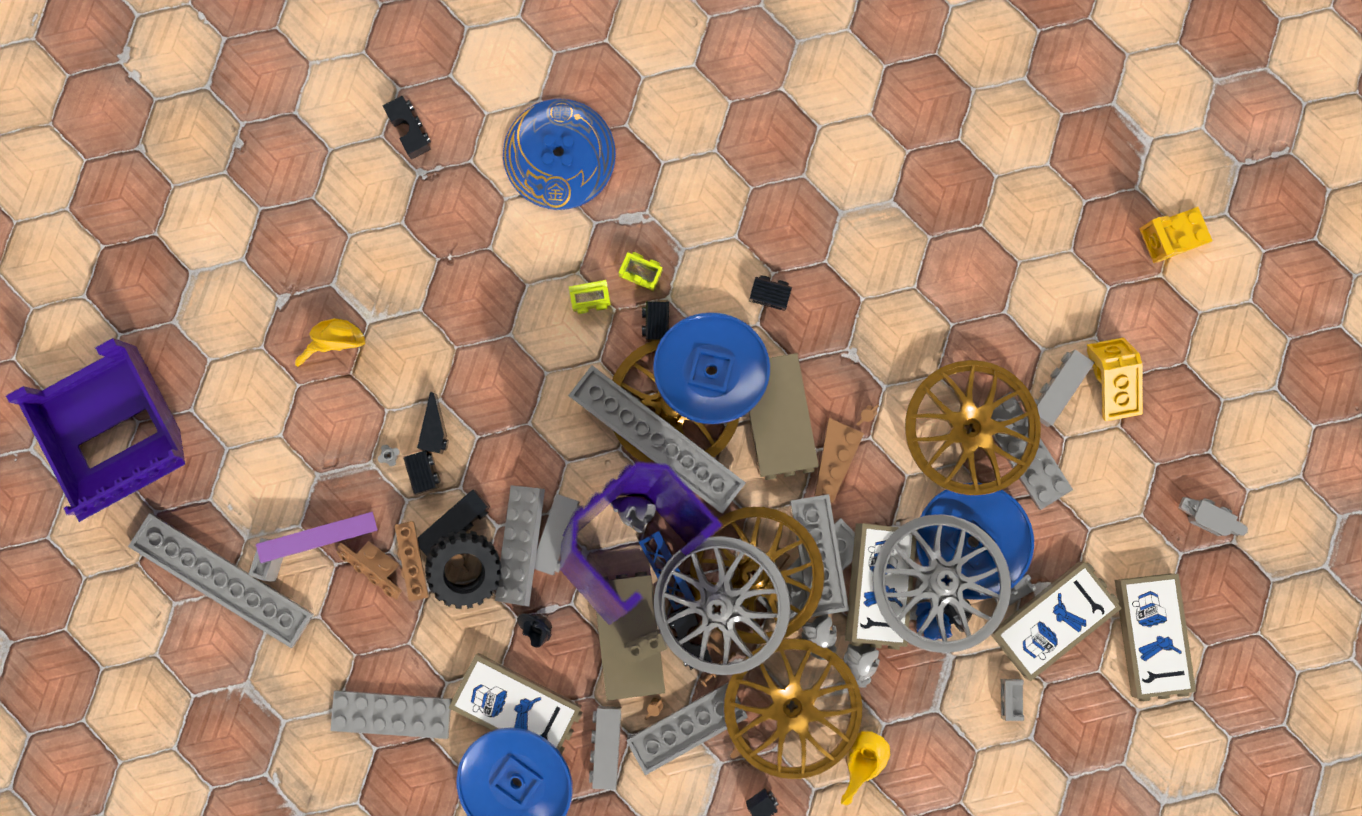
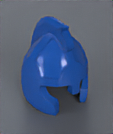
[915,602,952,640]

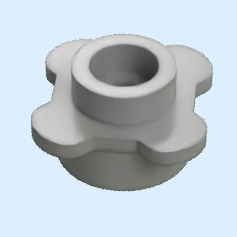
[378,445,400,466]

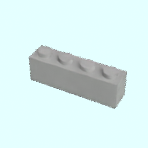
[1034,350,1095,427]
[534,494,581,575]
[589,706,622,790]

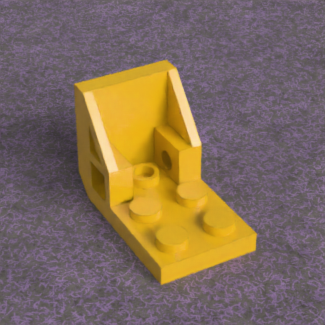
[1139,207,1213,263]
[1087,337,1143,421]

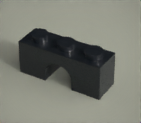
[382,95,431,160]
[667,606,712,670]

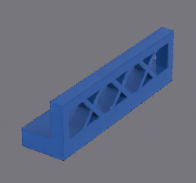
[639,531,695,611]

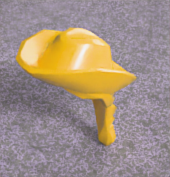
[295,318,366,367]
[841,731,890,806]

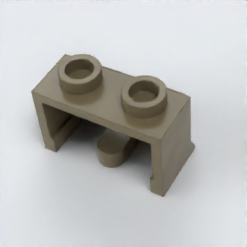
[624,629,667,665]

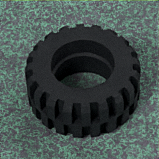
[425,530,502,609]

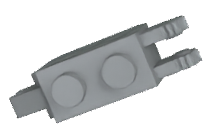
[1178,497,1248,536]

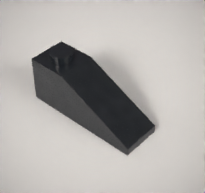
[417,392,449,454]

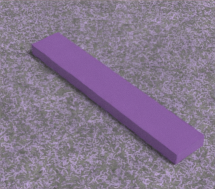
[255,512,378,563]

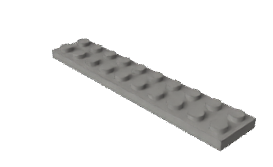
[568,365,746,514]
[128,513,314,648]

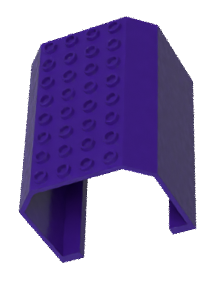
[560,462,722,625]

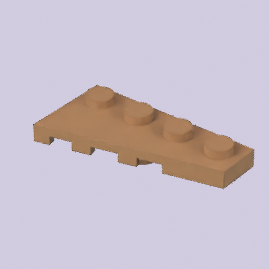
[814,418,864,503]

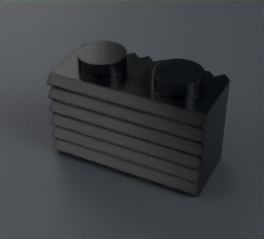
[749,275,792,311]
[642,301,669,342]
[403,451,440,495]
[746,788,779,816]

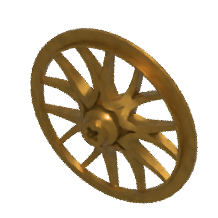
[612,341,740,464]
[905,360,1041,495]
[690,507,825,644]
[724,638,862,779]

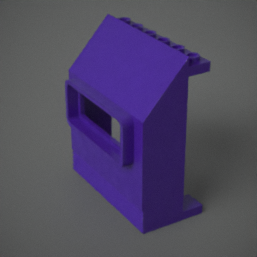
[6,338,185,522]

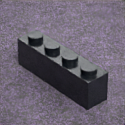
[417,489,490,556]

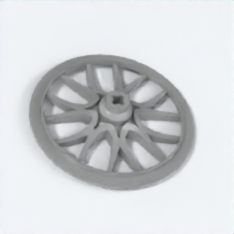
[873,515,1011,653]
[654,536,790,675]

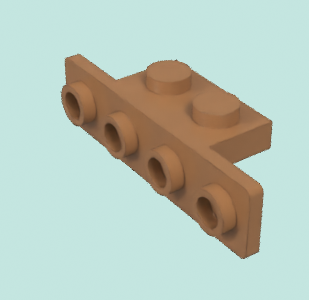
[395,521,429,602]
[337,541,402,600]

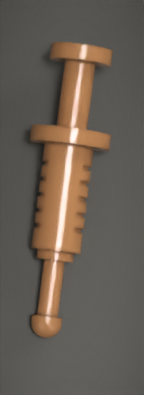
[699,652,736,687]

